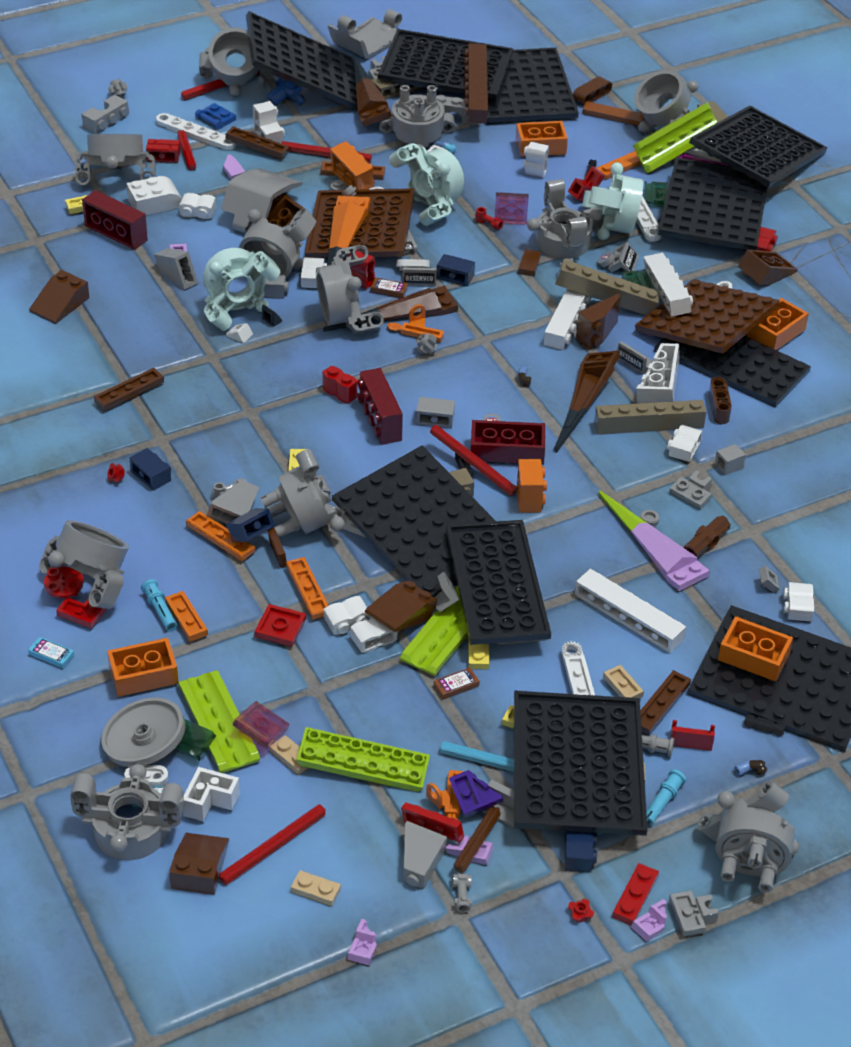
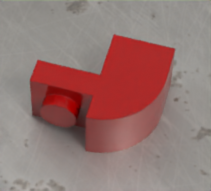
[568,166,605,201]

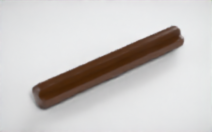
[453,806,501,873]

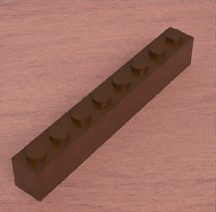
[465,43,488,124]

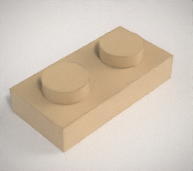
[603,665,644,698]
[269,735,308,776]
[291,870,341,907]

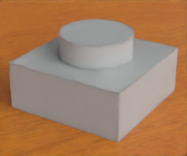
[759,565,780,593]

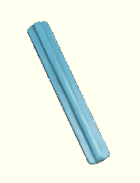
[440,741,514,772]

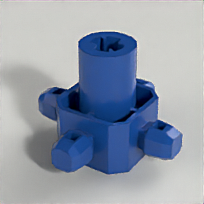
[266,75,305,106]

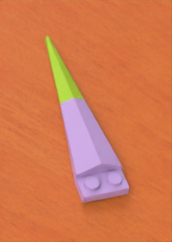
[599,490,710,591]

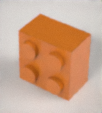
[516,459,547,513]

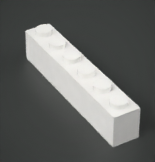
[643,253,693,316]
[544,289,591,350]
[574,569,686,653]

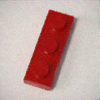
[401,802,464,843]
[612,863,659,925]

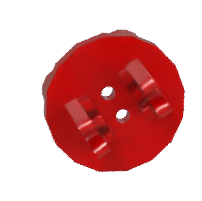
[44,567,84,598]

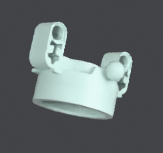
[389,143,464,226]
[582,163,643,240]
[203,248,280,331]

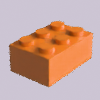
[516,121,568,157]
[330,141,375,190]
[747,298,809,350]
[718,616,793,681]
[107,638,178,697]

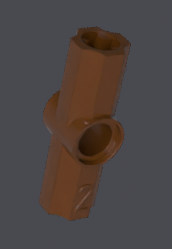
[683,515,731,558]

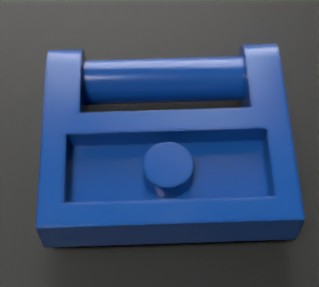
[195,103,236,130]

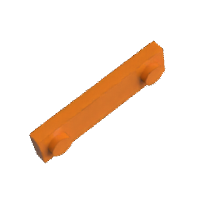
[596,151,641,180]
[186,511,255,561]
[286,557,329,620]

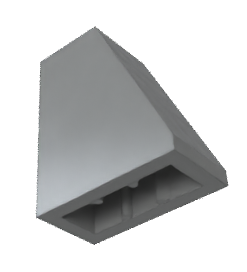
[154,248,198,290]
[206,480,259,524]
[403,821,447,889]

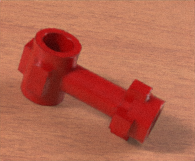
[475,207,503,230]

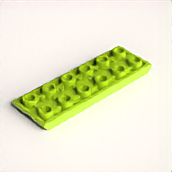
[633,102,718,173]
[400,586,468,676]
[177,670,260,773]
[296,727,430,792]

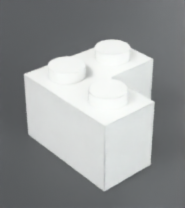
[253,101,285,143]
[183,767,240,822]

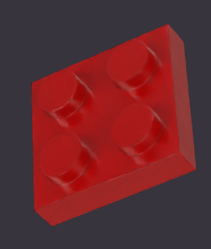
[254,604,306,647]

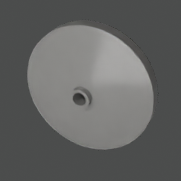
[101,698,185,767]

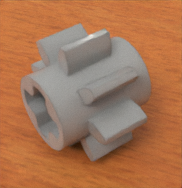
[108,79,128,97]
[416,333,438,354]

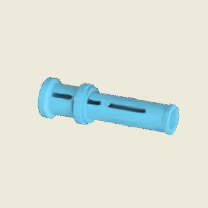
[141,579,178,632]
[646,769,687,826]

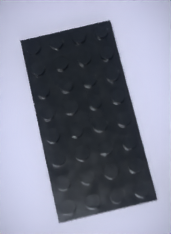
[654,336,811,408]
[446,520,551,645]

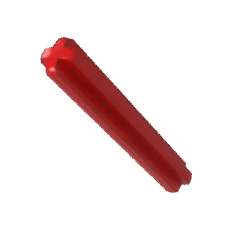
[177,130,197,170]

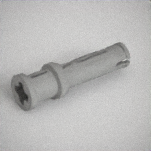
[642,734,675,757]

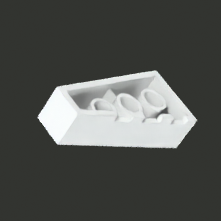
[636,343,679,404]

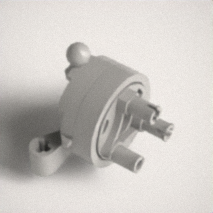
[379,85,455,148]
[260,449,345,538]
[697,780,799,893]

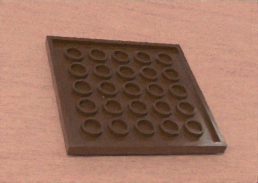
[305,188,415,258]
[635,279,780,354]

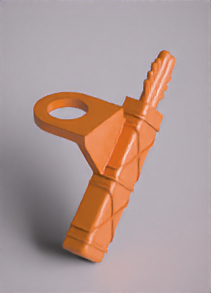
[387,304,444,343]
[426,770,463,821]

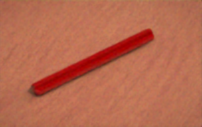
[181,71,260,100]
[281,141,372,163]
[430,425,518,496]
[219,804,326,885]

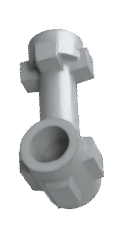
[212,478,246,499]
[452,873,472,913]

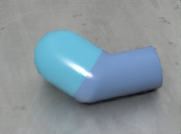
[433,140,456,154]

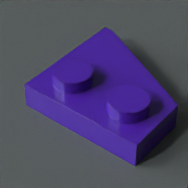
[449,770,504,818]

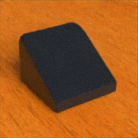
[262,304,282,326]

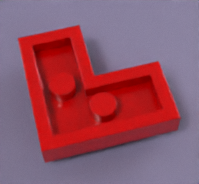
[56,598,107,629]

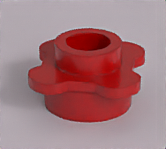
[108,463,125,483]
[568,899,594,922]

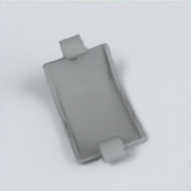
[328,9,402,59]
[221,169,303,234]

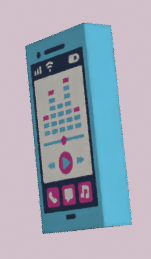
[28,637,75,669]

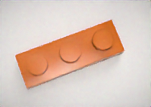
[165,591,208,642]

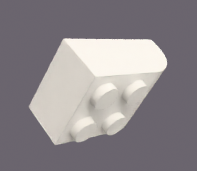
[127,176,182,215]

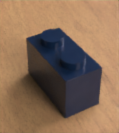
[436,254,475,287]
[129,448,171,491]
[226,508,275,542]
[565,831,597,873]

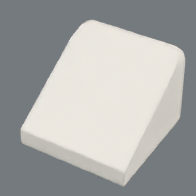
[226,323,253,343]

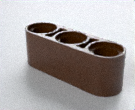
[573,76,613,105]
[708,377,732,424]

